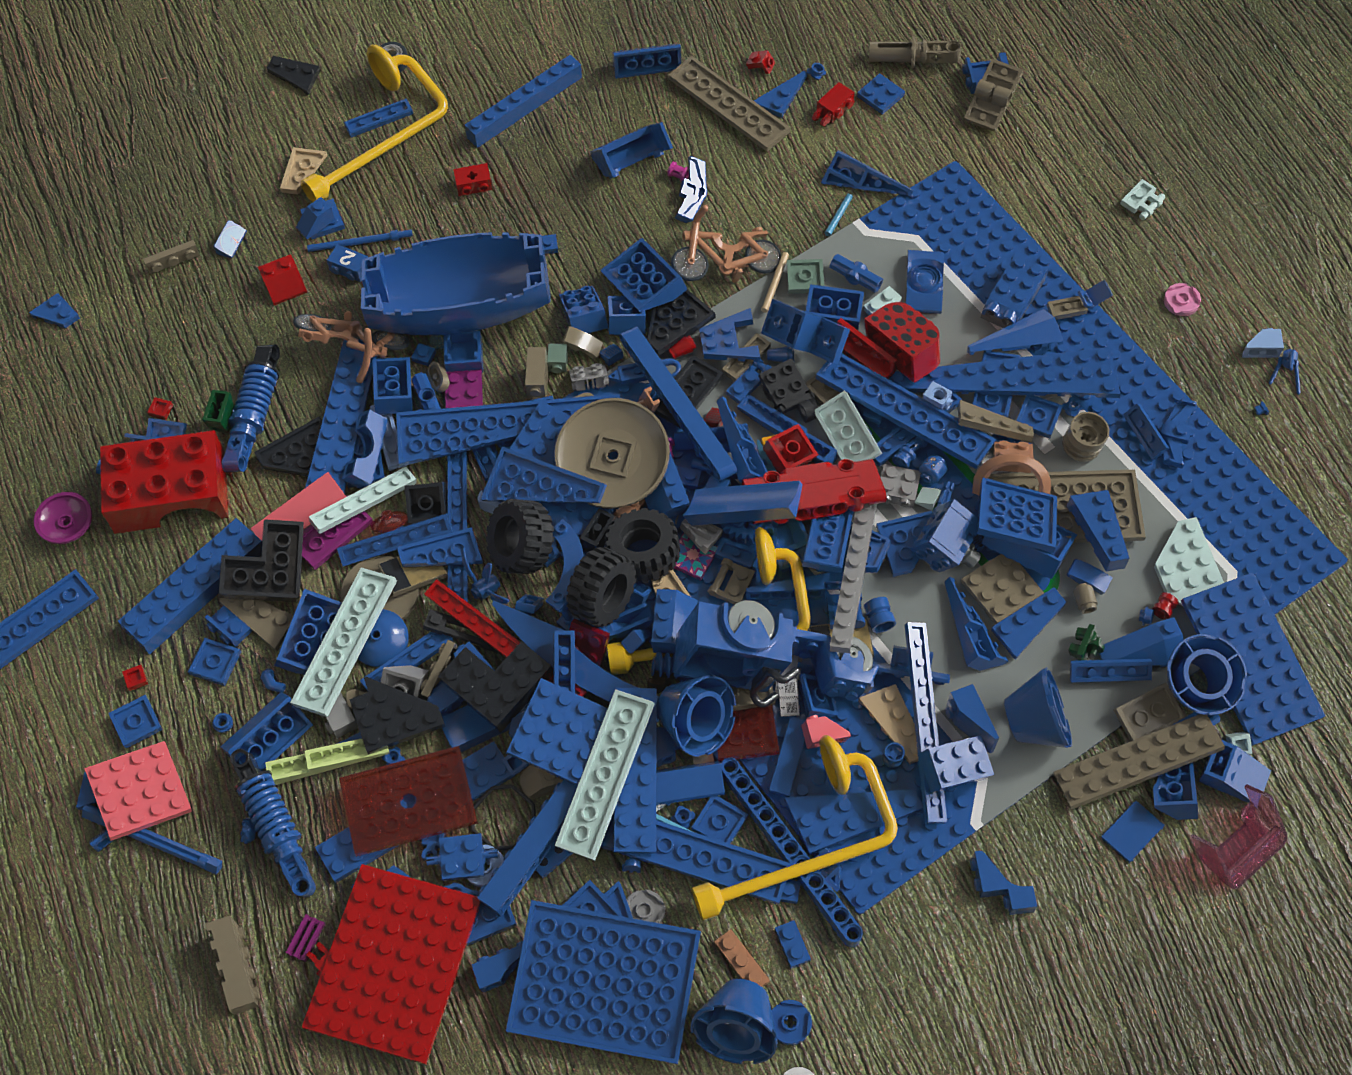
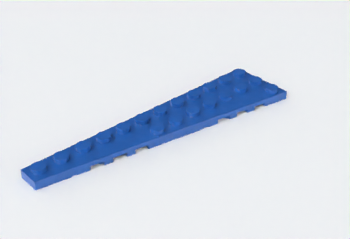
[888,347,1120,398]
[396,394,621,467]

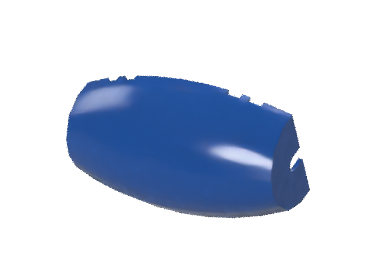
[361,232,551,335]

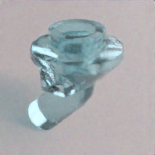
[430,335,444,351]

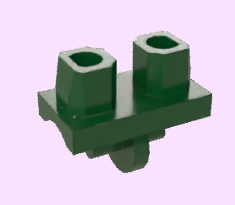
[1068,624,1105,661]

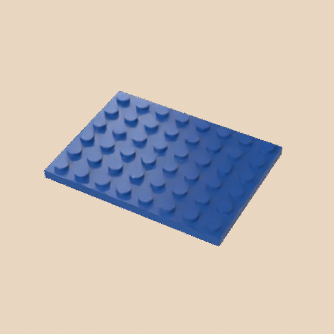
[506,900,701,1064]

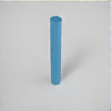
[825,193,853,236]

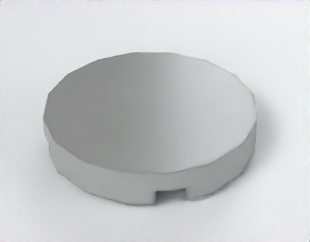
[627,890,665,924]

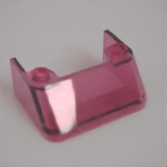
[1190,784,1287,889]

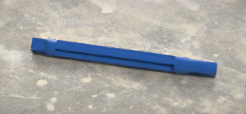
[82,804,222,874]

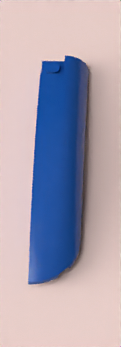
[492,600,659,723]

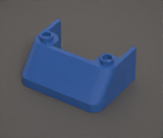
[590,122,673,179]

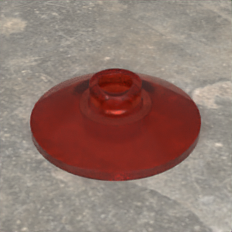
[370,510,408,533]

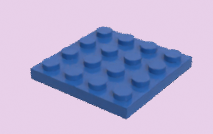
[977,478,1057,553]
[506,678,608,786]

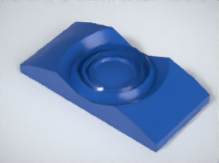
[905,250,944,314]

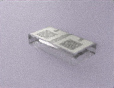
[777,676,801,717]

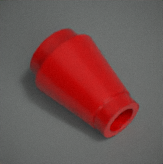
[669,335,697,359]

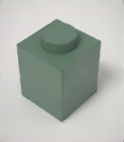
[547,344,568,373]

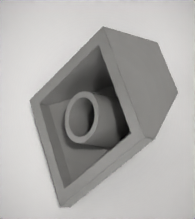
[381,665,429,699]

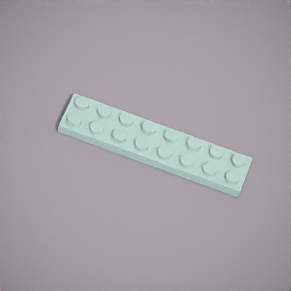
[290,568,397,717]
[555,689,655,861]

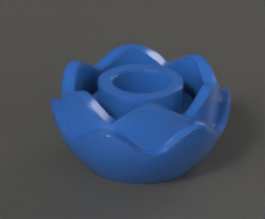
[240,818,256,844]

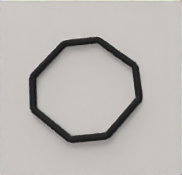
[470,784,536,850]

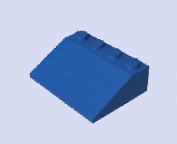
[600,238,687,312]
[981,525,1077,579]
[274,589,342,675]

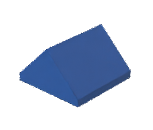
[798,674,838,718]

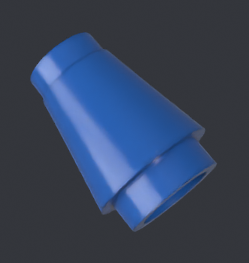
[767,346,794,363]

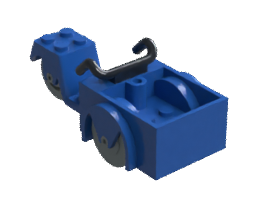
[674,600,879,708]

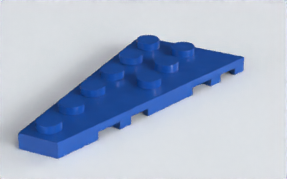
[480,447,607,503]
[785,789,923,855]

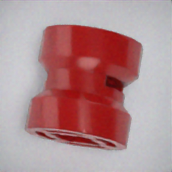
[1152,592,1179,620]

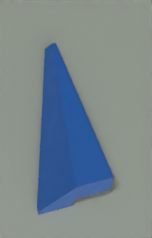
[821,150,914,196]
[967,309,1064,355]
[717,396,768,483]
[944,577,1008,671]

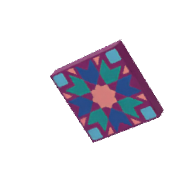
[674,533,718,581]

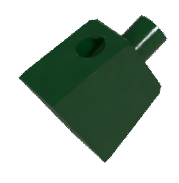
[202,389,234,433]

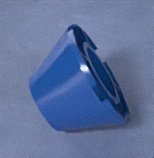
[1167,634,1247,715]
[1004,667,1072,748]
[657,675,736,757]
[691,979,778,1064]

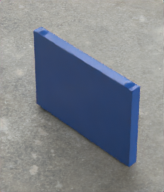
[1101,801,1164,863]

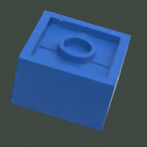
[444,331,483,373]

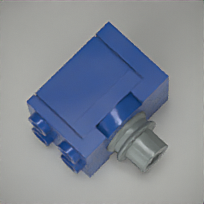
[910,499,981,572]

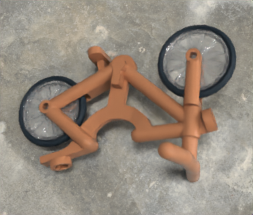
[671,205,781,283]
[293,311,409,383]

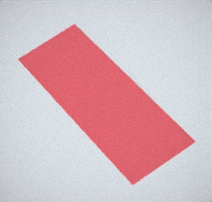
[251,472,346,540]

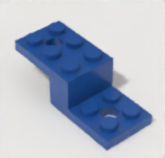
[761,299,850,365]

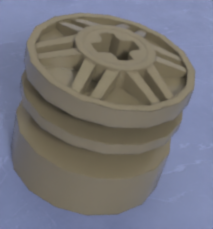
[1062,412,1110,462]

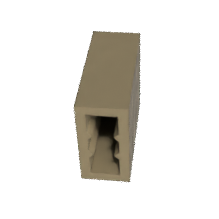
[525,347,548,400]

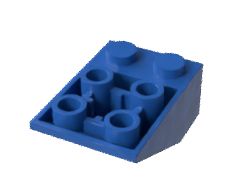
[559,286,608,333]
[1198,740,1271,807]

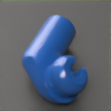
[261,669,286,693]

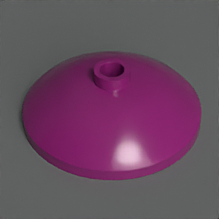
[34,492,92,544]

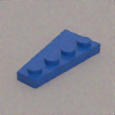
[397,527,483,567]
[991,587,1066,660]

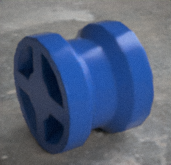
[892,446,916,469]

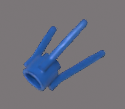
[1269,349,1301,395]

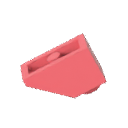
[801,715,851,749]

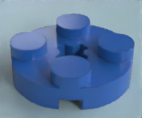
[771,1000,812,1045]

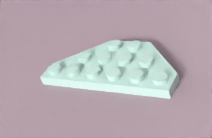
[1154,517,1224,606]

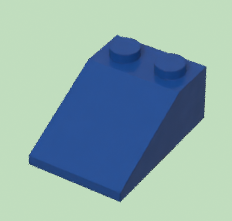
[945,684,999,753]

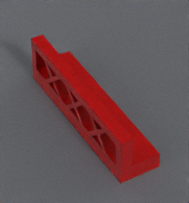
[829,318,897,379]

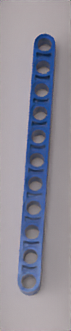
[619,326,737,481]
[721,757,863,947]

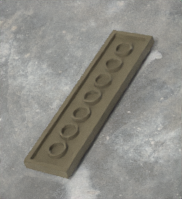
[668,56,790,152]
[1053,714,1225,810]

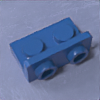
[204,605,252,648]

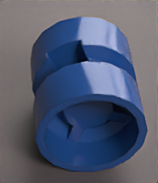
[863,597,896,633]

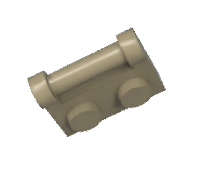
[707,558,755,604]

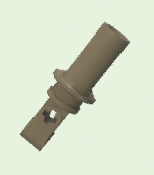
[869,35,961,68]

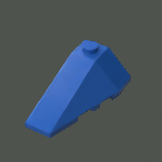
[1098,617,1183,667]

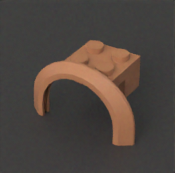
[972,441,1051,496]

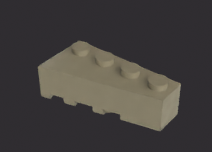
[205,916,260,1015]

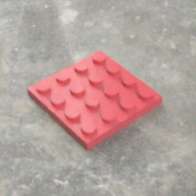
[84,741,192,841]

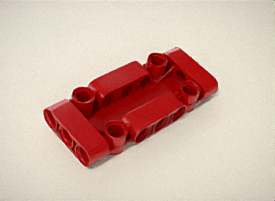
[742,459,887,524]

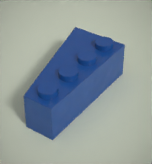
[1067,490,1129,572]

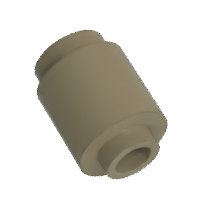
[1073,583,1098,614]

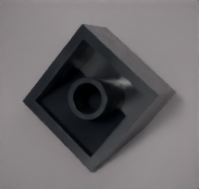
[405,482,448,524]

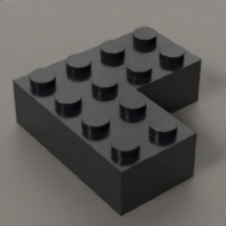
[219,519,304,602]
[438,641,553,733]

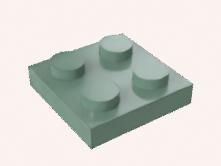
[787,259,824,294]

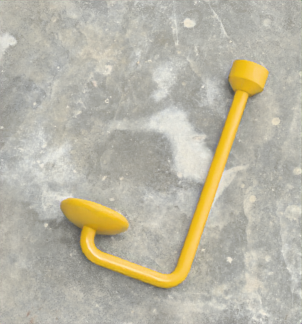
[301,44,448,203]
[607,527,811,675]
[691,735,898,921]

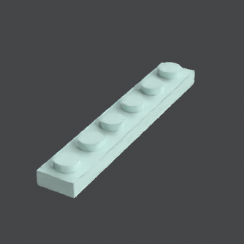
[309,467,417,534]

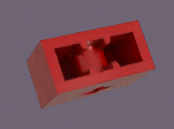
[453,163,493,196]

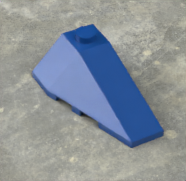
[1153,762,1198,820]

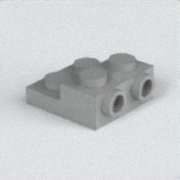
[881,464,921,508]

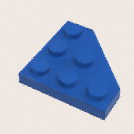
[876,511,932,577]
[445,882,517,946]

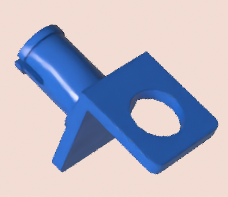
[1078,280,1113,308]

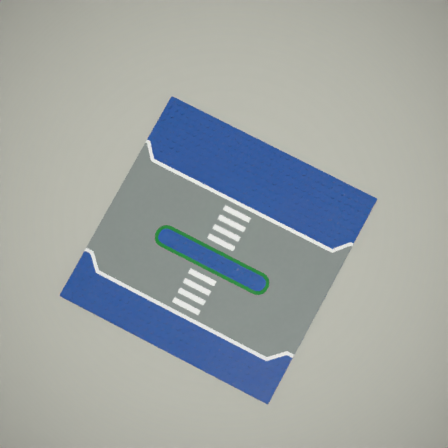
[496,161,1347,914]

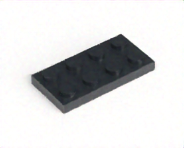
[655,355,723,428]

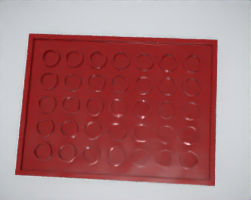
[302,864,481,1065]

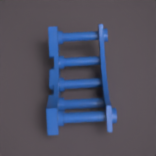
[545,519,586,631]

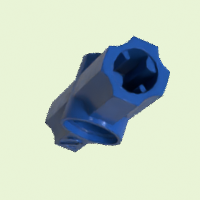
[829,254,883,293]
[411,372,441,410]

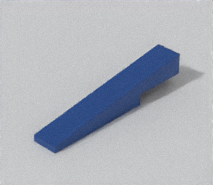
[737,394,838,464]
[746,572,864,601]

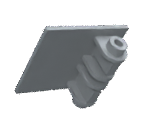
[569,363,609,391]

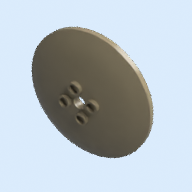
[555,398,670,509]

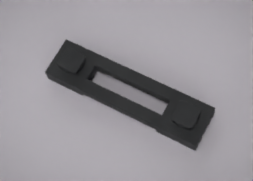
[423,609,498,653]

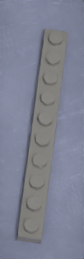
[830,503,877,653]

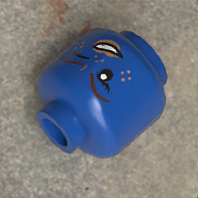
[919,455,947,483]

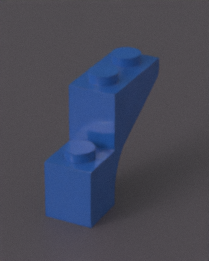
[586,603,654,642]
[970,851,1037,915]

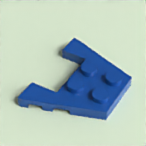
[699,308,761,362]
[816,522,890,573]

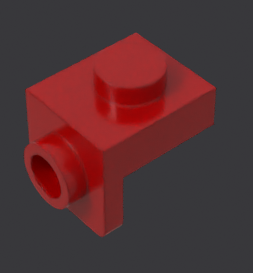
[746,50,775,74]

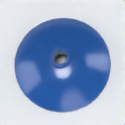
[357,609,409,667]

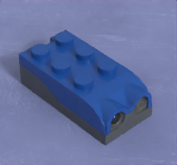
[981,254,1048,328]

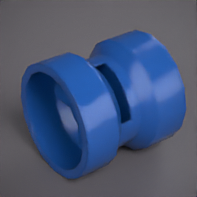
[883,742,905,769]

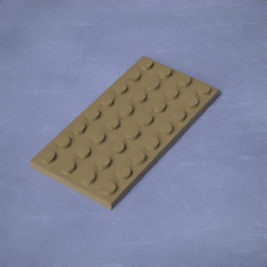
[988,469,1146,543]

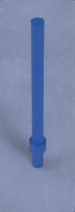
[307,229,413,252]

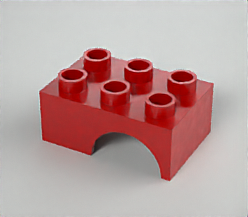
[100,430,229,534]

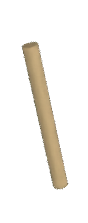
[761,252,789,313]

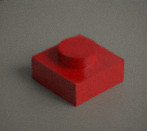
[147,397,173,420]
[122,664,148,691]

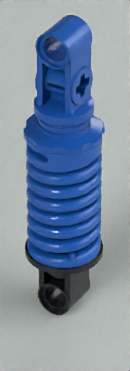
[222,344,280,472]
[230,749,316,897]

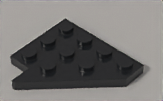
[254,416,323,477]

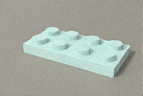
[815,390,882,462]

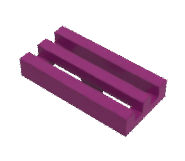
[286,914,325,962]

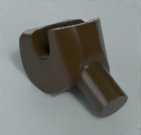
[647,672,675,694]

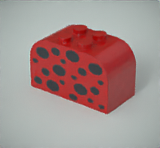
[864,302,940,383]

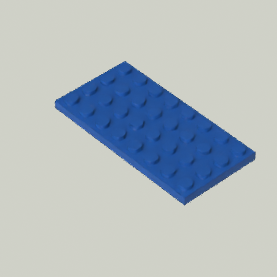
[1181,572,1325,746]

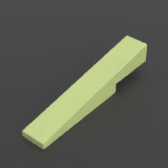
[265,739,389,785]

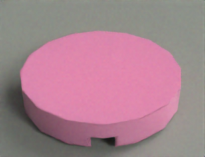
[1164,283,1201,316]

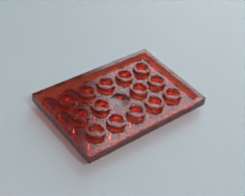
[339,746,478,857]

